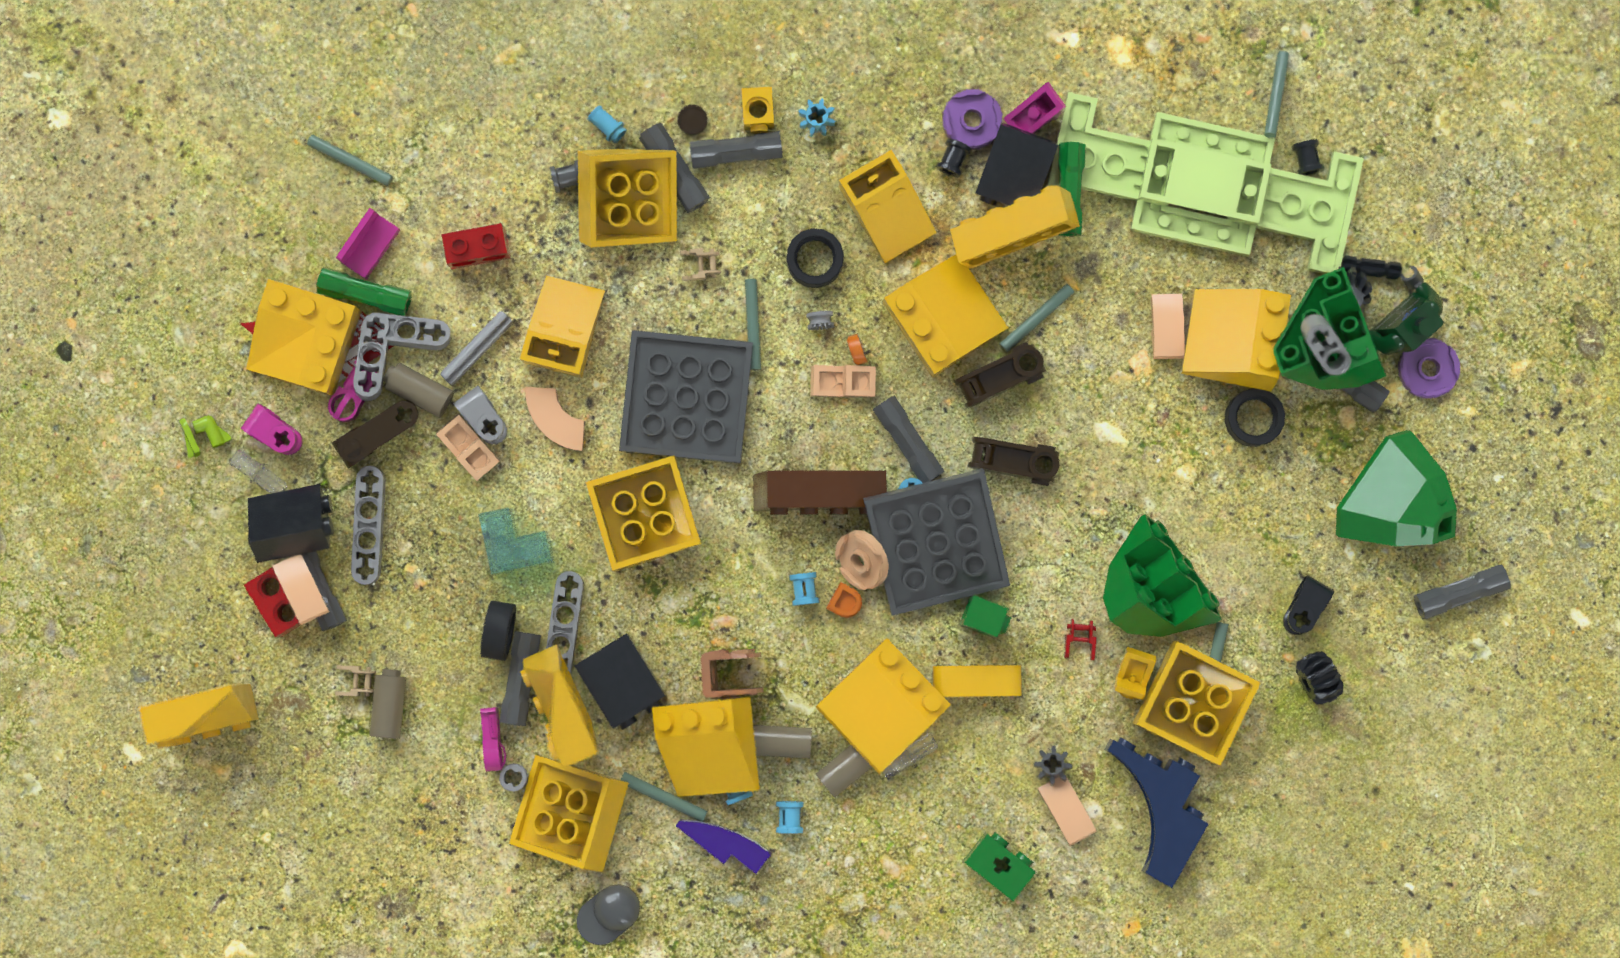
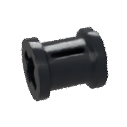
[936,139,972,178]
[1292,139,1325,176]

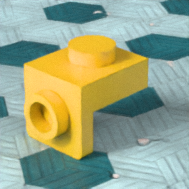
[1115,647,1156,700]

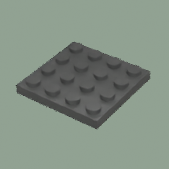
[619,330,753,464]
[863,468,1010,616]

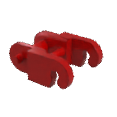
[1064,619,1097,661]

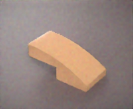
[1151,294,1185,359]
[810,365,876,397]
[436,414,500,481]
[272,554,329,625]
[1038,777,1097,846]

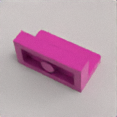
[336,208,400,280]

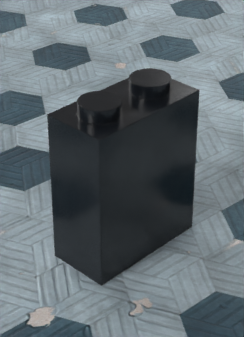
[975,122,1058,206]
[248,484,334,563]
[574,633,667,730]

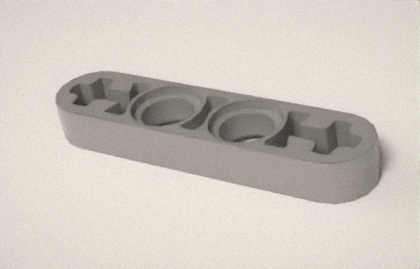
[351,466,386,585]
[546,571,584,674]

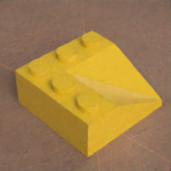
[246,279,362,396]
[586,455,701,572]
[1132,641,1261,766]
[520,644,598,768]
[138,684,259,749]

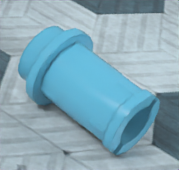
[587,105,627,143]

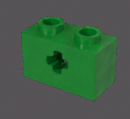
[959,595,1011,638]
[963,832,1036,902]

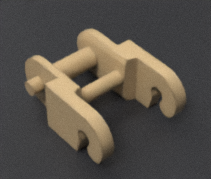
[680,248,721,281]
[335,665,376,696]

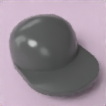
[577,884,640,945]

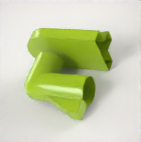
[178,415,232,459]

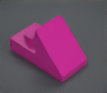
[1004,82,1066,134]

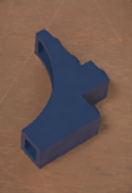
[1104,737,1208,888]

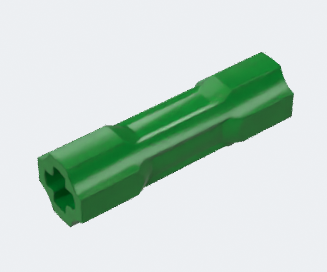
[1058,142,1086,237]
[316,267,412,316]

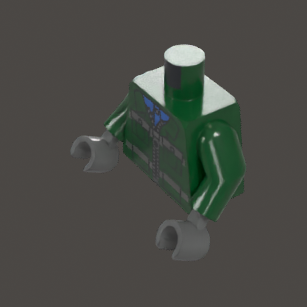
[1370,266,1444,355]

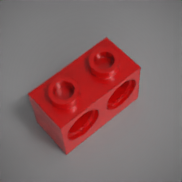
[441,223,511,269]
[244,567,301,638]

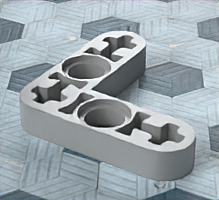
[353,313,451,401]

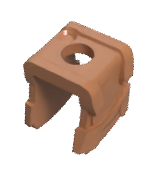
[701,649,764,700]

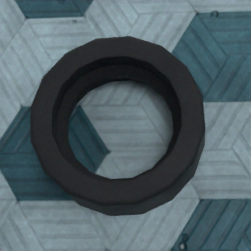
[786,228,844,288]
[1224,388,1285,447]
[480,600,516,661]

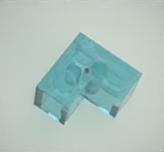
[478,507,555,575]

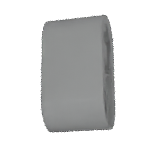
[1301,314,1351,375]

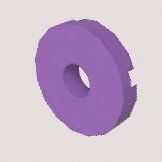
[942,89,1002,150]
[1398,338,1460,399]

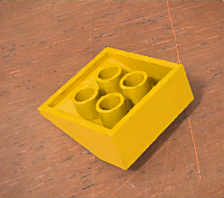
[578,149,677,248]
[883,254,1008,378]
[1181,289,1291,392]
[815,638,951,774]
[652,697,760,797]
[509,755,629,872]

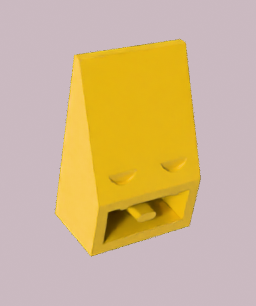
[838,149,937,264]
[520,275,605,378]

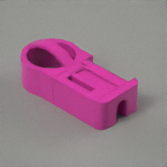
[328,360,378,422]
[480,707,507,772]

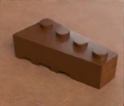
[753,470,887,515]

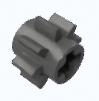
[1034,746,1072,786]

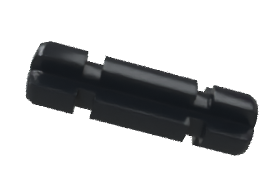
[1341,256,1402,280]

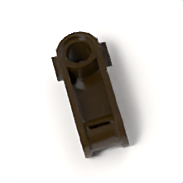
[954,342,1046,409]
[331,401,418,469]
[967,437,1060,486]

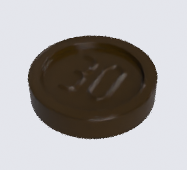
[677,104,708,135]

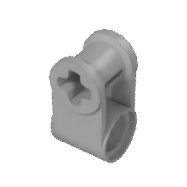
[453,386,507,445]

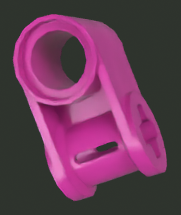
[241,403,303,455]

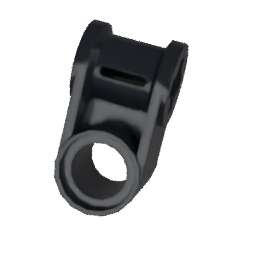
[1283,575,1334,635]

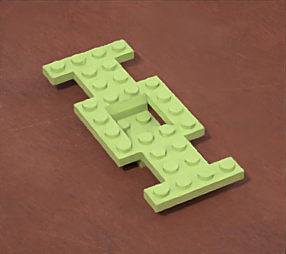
[1047,92,1364,274]

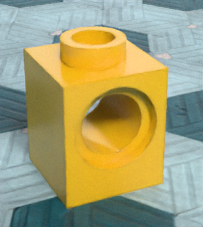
[742,87,774,134]

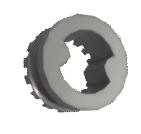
[806,311,834,330]
[499,763,528,792]

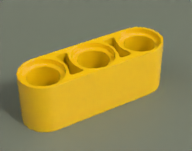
[933,665,1022,697]

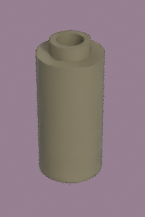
[383,363,454,418]
[369,669,406,739]
[753,725,812,759]
[816,745,872,798]

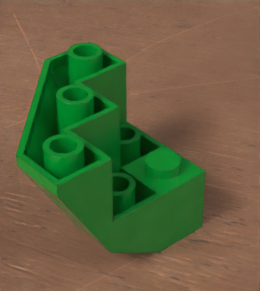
[1273,267,1386,390]
[1336,430,1457,546]
[1103,514,1222,637]

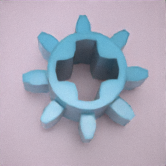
[799,99,835,137]

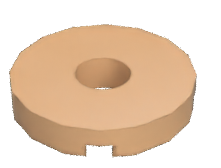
[835,530,889,590]

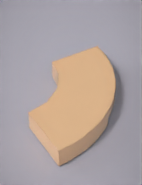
[525,387,585,451]

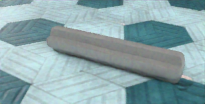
[441,311,513,385]

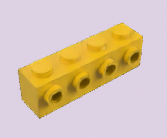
[950,185,1080,269]

